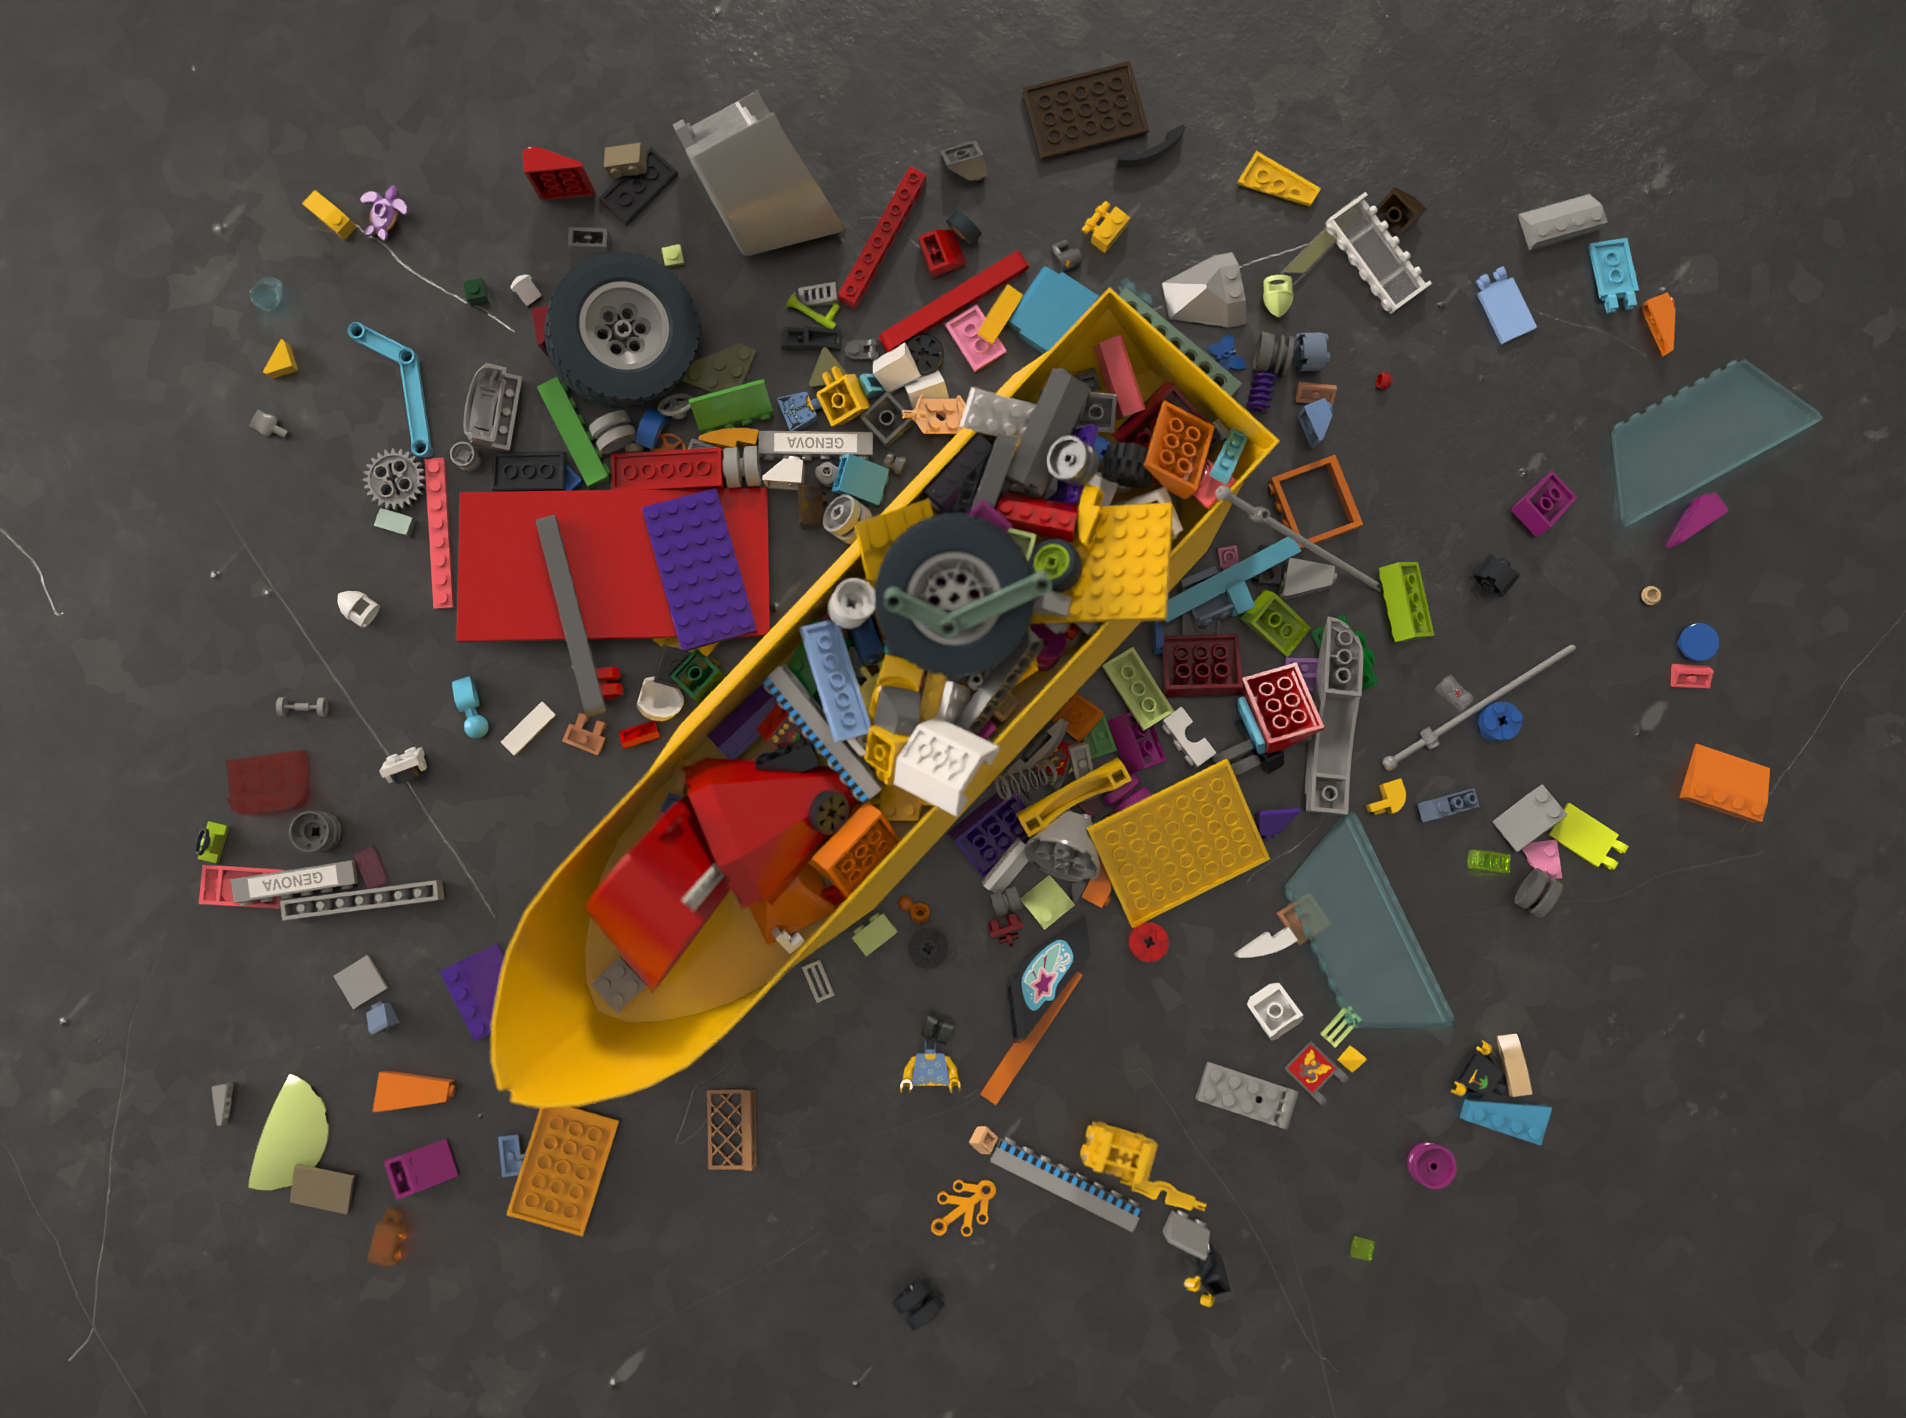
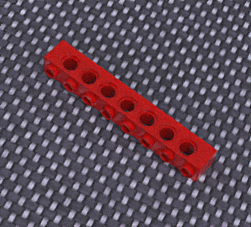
[838,166,926,310]

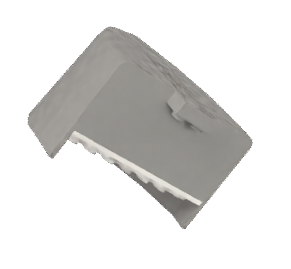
[673,90,846,256]

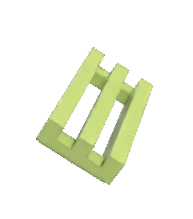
[1320,1005,1361,1048]

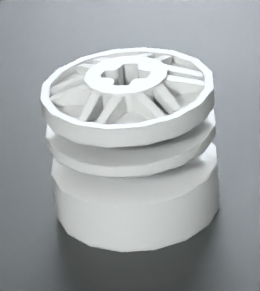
[828,578,875,629]

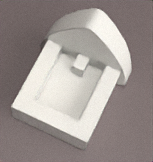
[511,275,542,306]

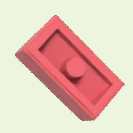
[1671,664,1714,689]

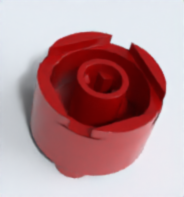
[1128,922,1169,962]

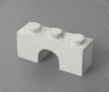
[1161,707,1216,768]

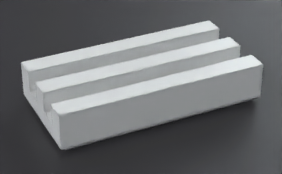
[802,959,835,1003]

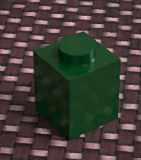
[463,278,490,306]

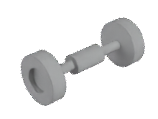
[276,697,329,717]

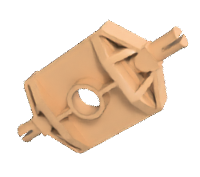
[902,395,966,434]

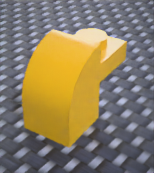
[1366,778,1406,815]

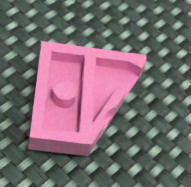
[1521,840,1562,879]

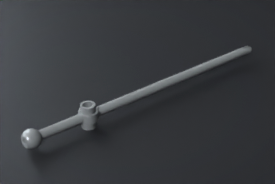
[1216,485,1383,591]
[1382,645,1576,771]

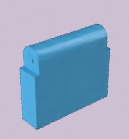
[1006,267,1099,354]

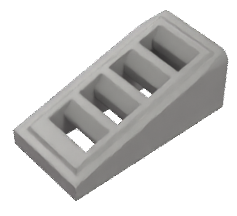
[798,282,838,307]
[212,1082,233,1126]

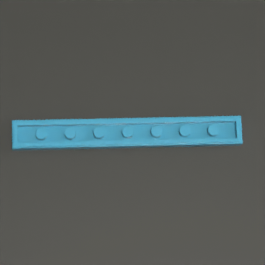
[1165,537,1301,623]

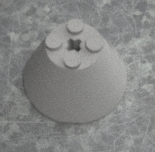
[1024,809,1100,883]

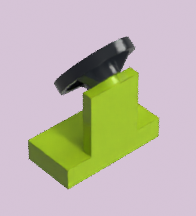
[195,821,229,864]

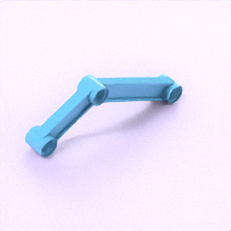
[348,322,433,460]

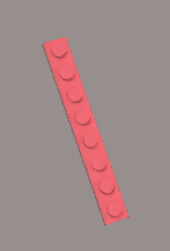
[425,458,455,610]

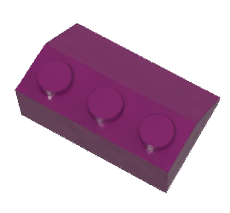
[1107,712,1167,775]

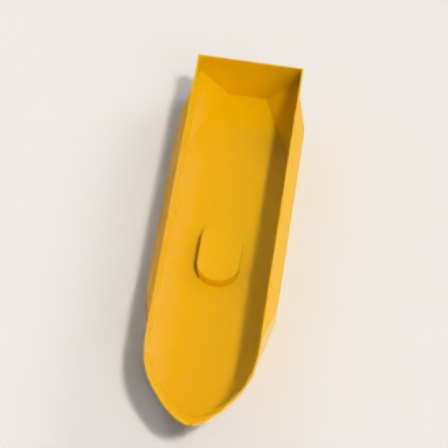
[491,287,1279,1108]

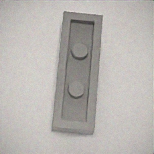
[1068,742,1099,802]

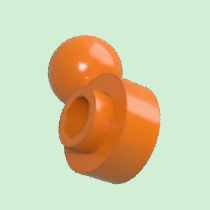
[898,896,930,923]

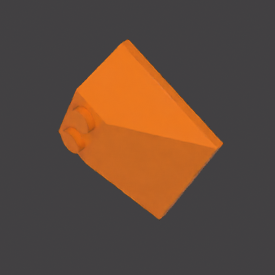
[749,863,838,945]

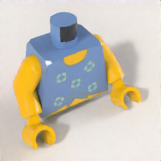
[900,1041,961,1094]

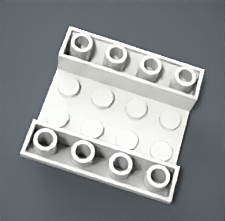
[894,717,1000,817]

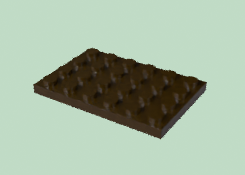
[1022,61,1149,160]

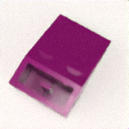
[384,1138,459,1200]

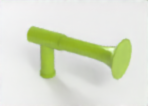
[785,292,841,329]

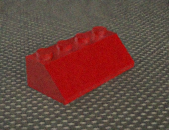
[996,492,1079,542]

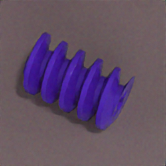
[1246,372,1277,414]

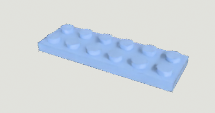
[799,620,871,743]

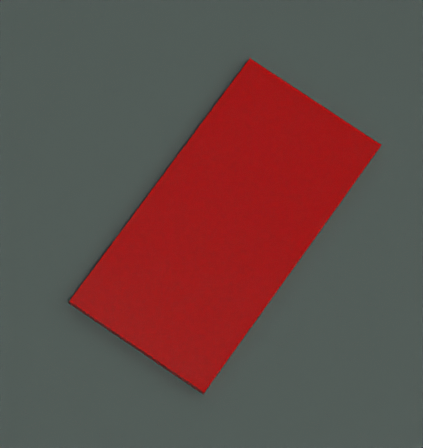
[457,487,770,643]

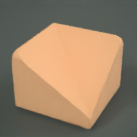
[969,1126,998,1154]

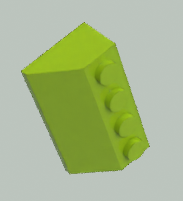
[1379,562,1434,642]

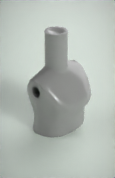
[249,409,288,438]

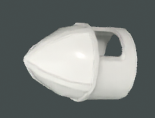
[338,591,380,628]

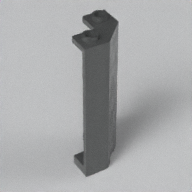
[1005,368,1091,499]

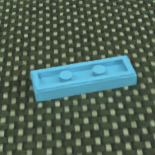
[1238,696,1265,754]

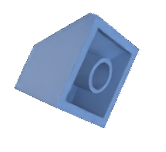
[1297,398,1333,450]

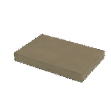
[290,1164,355,1214]

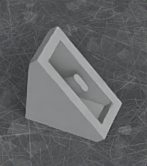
[1033,591,1072,617]

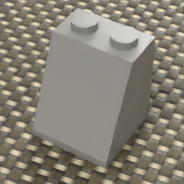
[1277,558,1337,601]

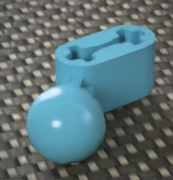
[452,676,489,739]

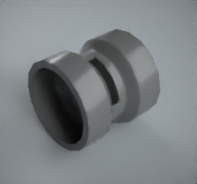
[883,451,907,475]

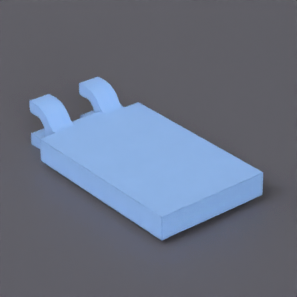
[1476,266,1537,345]

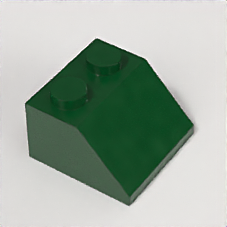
[670,649,726,704]

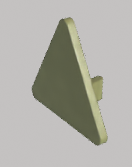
[809,347,847,387]

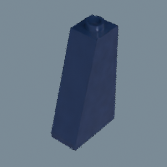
[846,606,883,667]

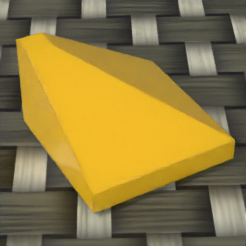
[1337,1045,1367,1073]

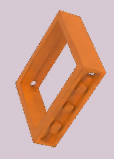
[1268,455,1363,550]

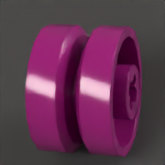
[1030,624,1067,672]
[1102,773,1152,814]
[1407,1142,1457,1189]

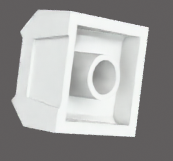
[1247,983,1303,1041]

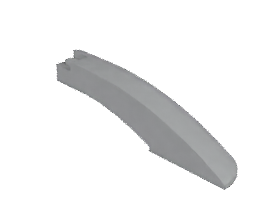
[1304,617,1363,816]

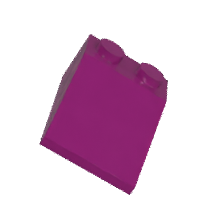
[1511,470,1578,537]
[1666,492,1729,549]

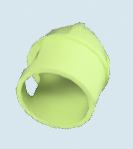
[1263,275,1294,317]

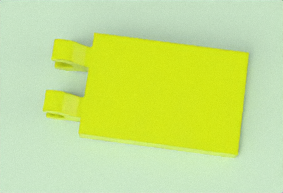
[1547,803,1628,870]

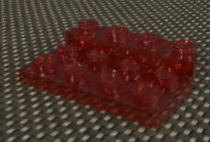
[226,750,310,815]

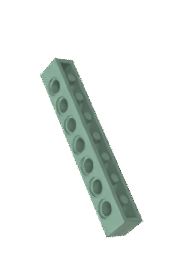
[1119,287,1242,396]

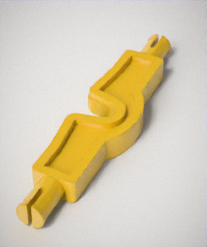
[1120,1177,1206,1212]

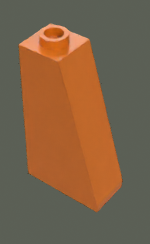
[373,1070,456,1112]

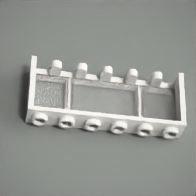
[1325,192,1432,314]

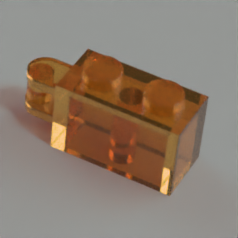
[367,1208,406,1268]

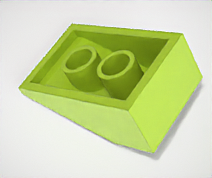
[1240,589,1311,657]

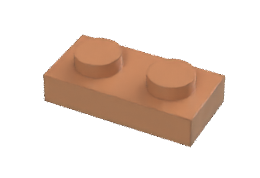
[1295,382,1337,406]

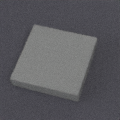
[334,955,388,1009]

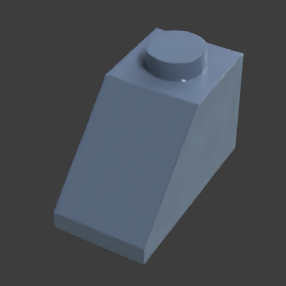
[366,1001,400,1035]

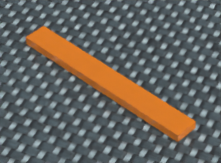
[980,971,1083,1105]

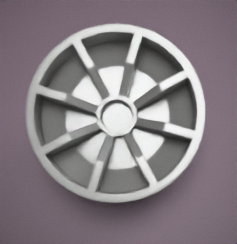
[723,446,761,488]

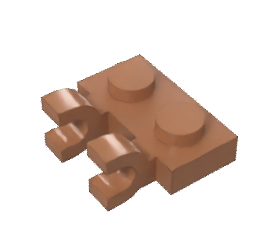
[562,713,607,756]

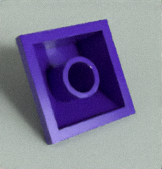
[1254,808,1300,839]

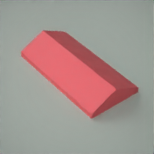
[1093,335,1146,420]

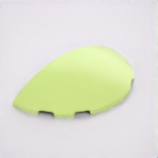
[249,1074,329,1190]

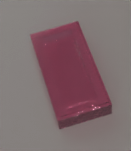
[353,847,388,889]

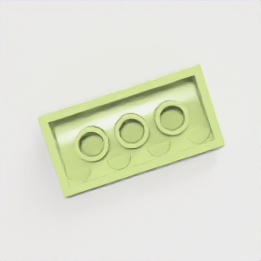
[1102,647,1174,731]

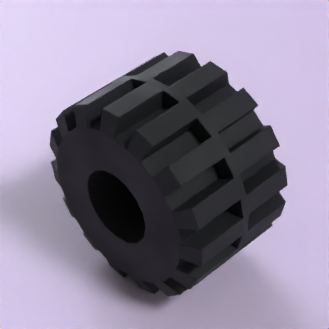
[1101,443,1153,488]

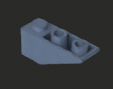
[1417,788,1480,822]

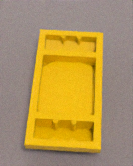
[867,653,923,726]

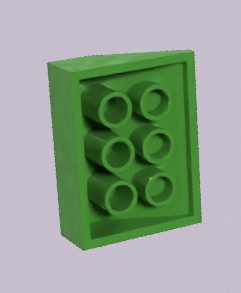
[689,379,774,435]

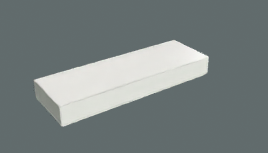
[501,702,556,756]

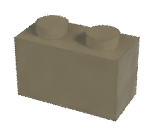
[604,143,647,178]

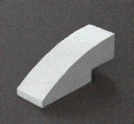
[1234,927,1298,958]

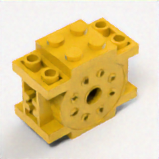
[1080,1121,1158,1185]

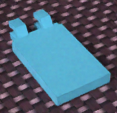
[1588,238,1639,313]

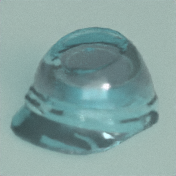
[250,277,283,311]

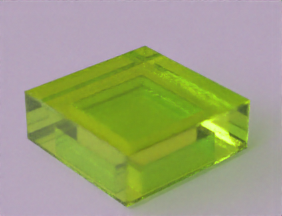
[1350,1236,1375,1261]

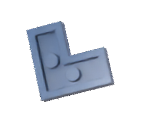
[498,1134,526,1177]

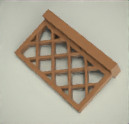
[707,1088,757,1170]

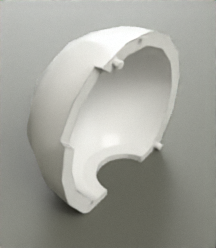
[636,676,684,721]

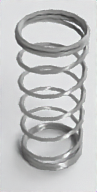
[995,759,1057,800]

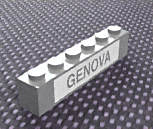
[758,431,874,461]
[231,860,358,906]

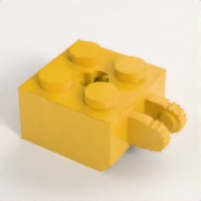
[817,366,871,426]
[864,725,910,786]

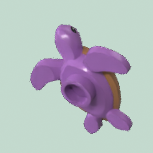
[361,186,409,241]

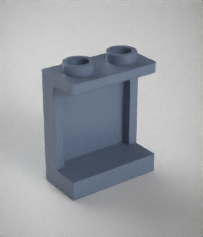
[1178,566,1234,626]

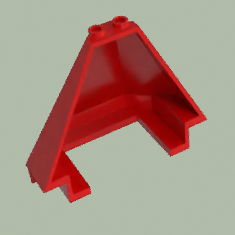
[683,757,857,909]

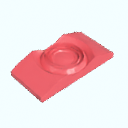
[1191,457,1237,510]
[199,865,284,909]

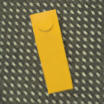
[302,190,357,240]

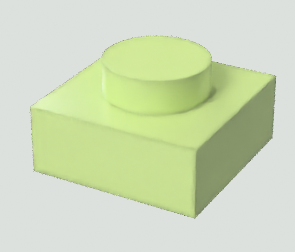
[662,244,685,268]

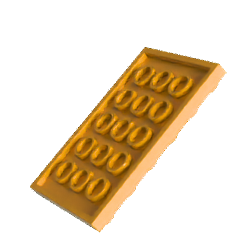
[506,1106,619,1236]

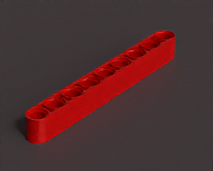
[878,250,1030,352]

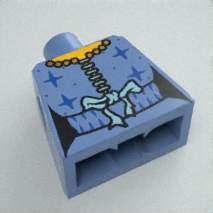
[777,392,822,431]

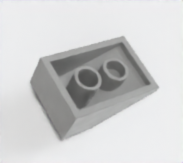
[1492,784,1567,852]
[1162,1210,1210,1260]

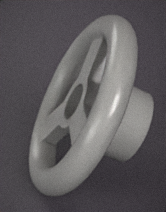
[658,393,693,419]

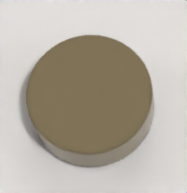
[625,443,644,453]

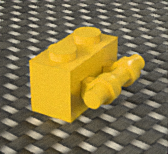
[1081,201,1130,253]

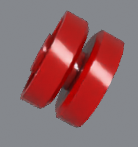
[580,667,624,701]

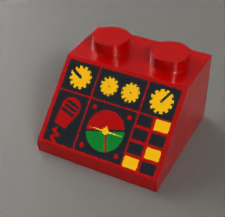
[756,704,806,748]

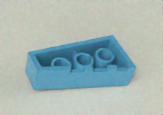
[1459,1099,1552,1145]

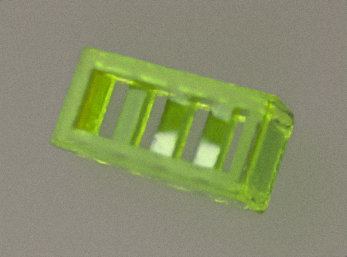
[1468,849,1511,874]

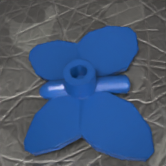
[1208,334,1246,371]

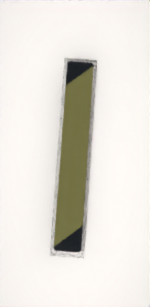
[1279,196,1364,288]

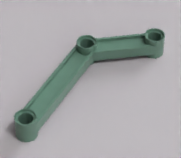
[884,571,1052,638]

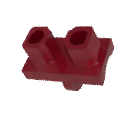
[989,913,1024,947]

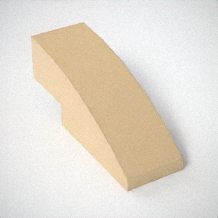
[1497,1033,1532,1097]

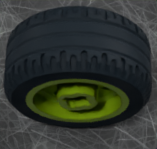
[1028,538,1083,593]

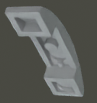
[1006,718,1069,775]

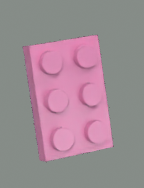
[945,304,1007,372]

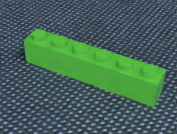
[537,377,611,490]

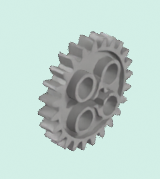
[363,448,426,511]

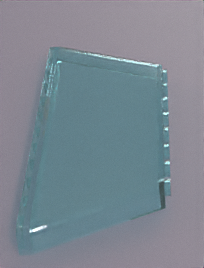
[1611,359,1824,528]
[1285,812,1455,1028]

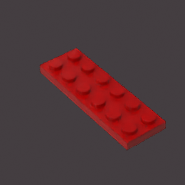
[611,447,724,490]

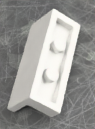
[981,838,1029,893]

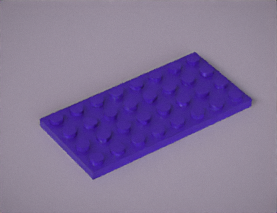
[642,488,757,652]

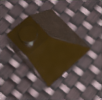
[1375,187,1427,238]

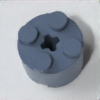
[1293,332,1330,372]

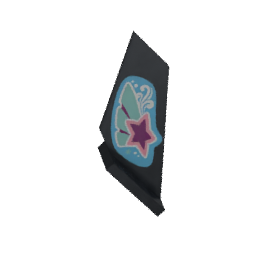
[1006,916,1090,1043]

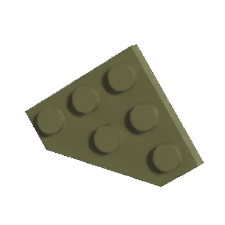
[682,343,757,393]

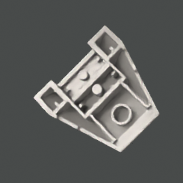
[1162,252,1246,328]

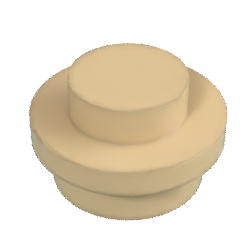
[1641,586,1661,605]

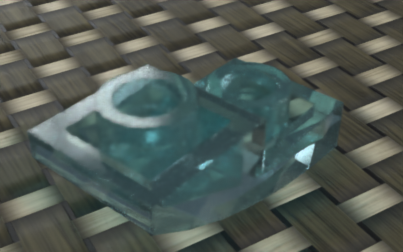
[1119,278,1154,308]

